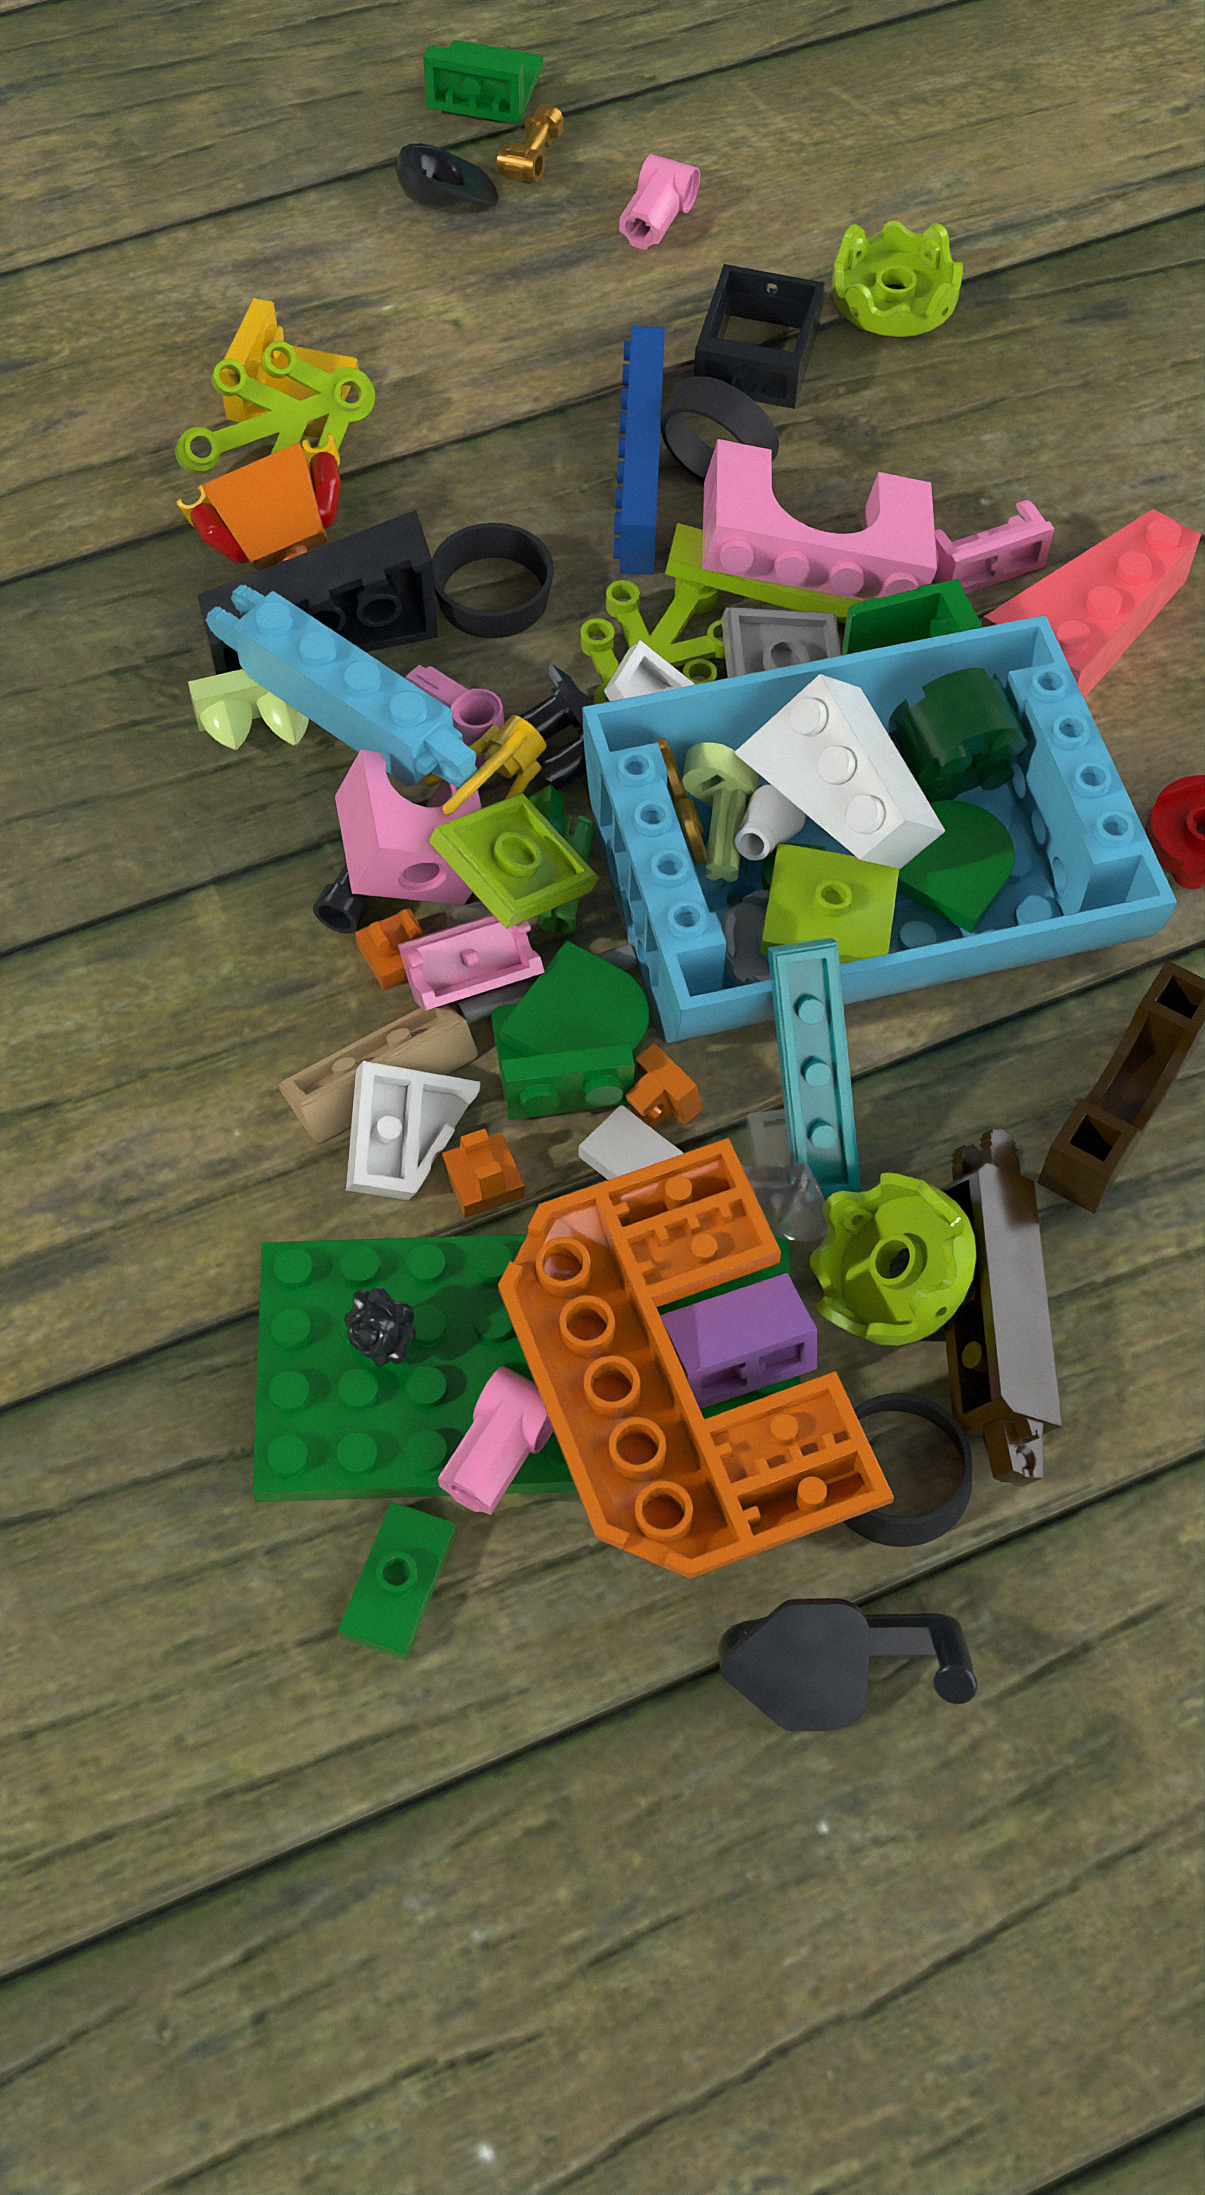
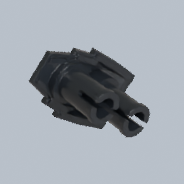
[519,664,595,792]

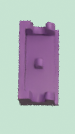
[660,1273,817,1409]

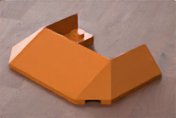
[498,1138,894,1579]

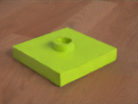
[428,793,599,929]
[759,843,899,965]

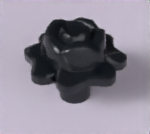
[344,1287,416,1367]

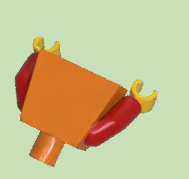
[177,434,341,571]

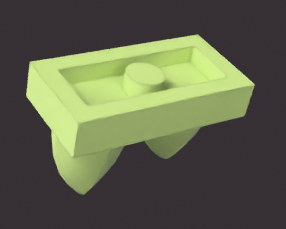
[188,669,309,750]

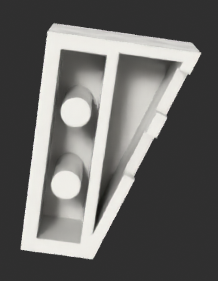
[734,674,945,869]

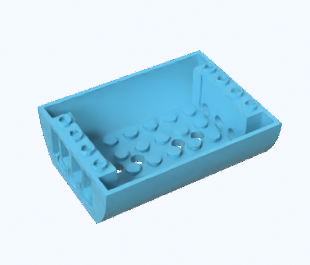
[583,615,1177,1043]

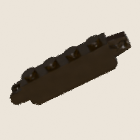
[939,1128,1062,1487]

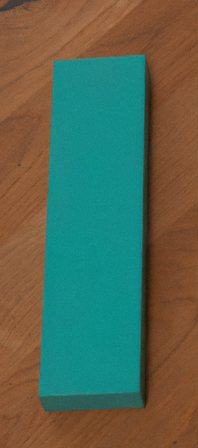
[767,937,861,1203]

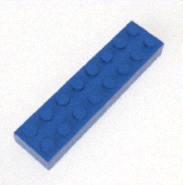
[613,326,665,575]

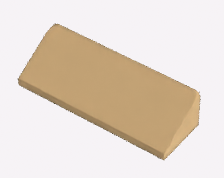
[278,1004,478,1143]

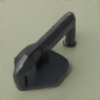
[718,1598,978,1731]

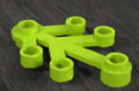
[175,341,375,475]
[580,578,726,704]

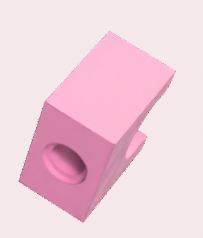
[335,749,482,905]

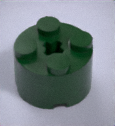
[888,668,1029,803]

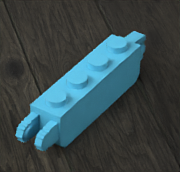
[205,584,477,788]

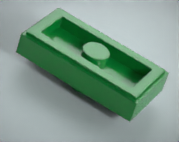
[338,1501,457,1660]

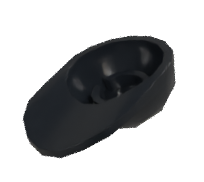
[396,143,499,209]

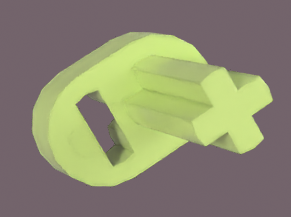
[682,742,760,882]

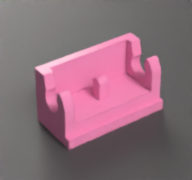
[934,500,1054,594]
[397,914,544,1010]

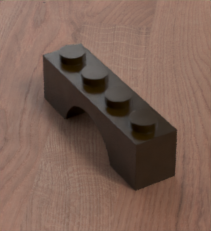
[1037,960,1205,1214]

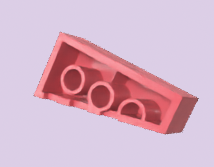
[982,509,1201,698]

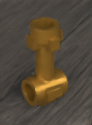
[497,104,564,184]

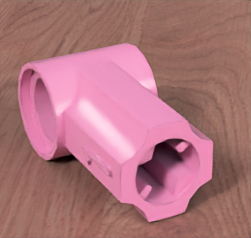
[619,154,700,250]
[405,665,505,767]
[438,1366,554,1515]

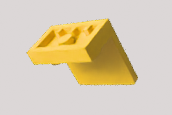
[219,298,359,438]

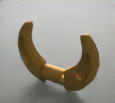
[656,737,707,865]

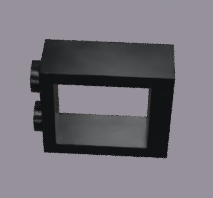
[694,264,825,409]

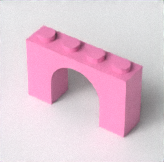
[702,439,937,601]

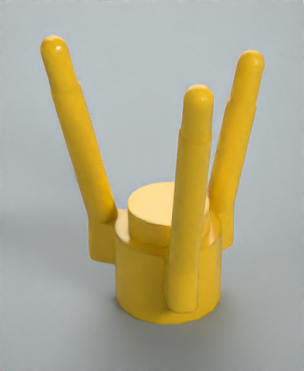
[425,715,546,815]

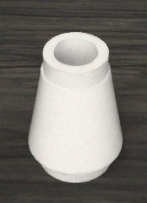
[735,785,806,861]

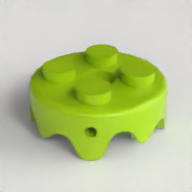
[831,220,963,337]
[809,1173,976,1346]

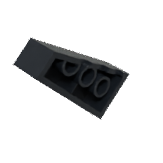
[197,510,438,675]

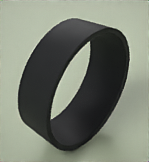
[661,376,779,482]
[432,523,554,638]
[843,1393,972,1547]

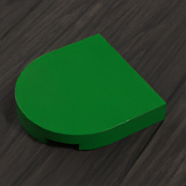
[897,800,1015,934]
[499,941,649,1059]

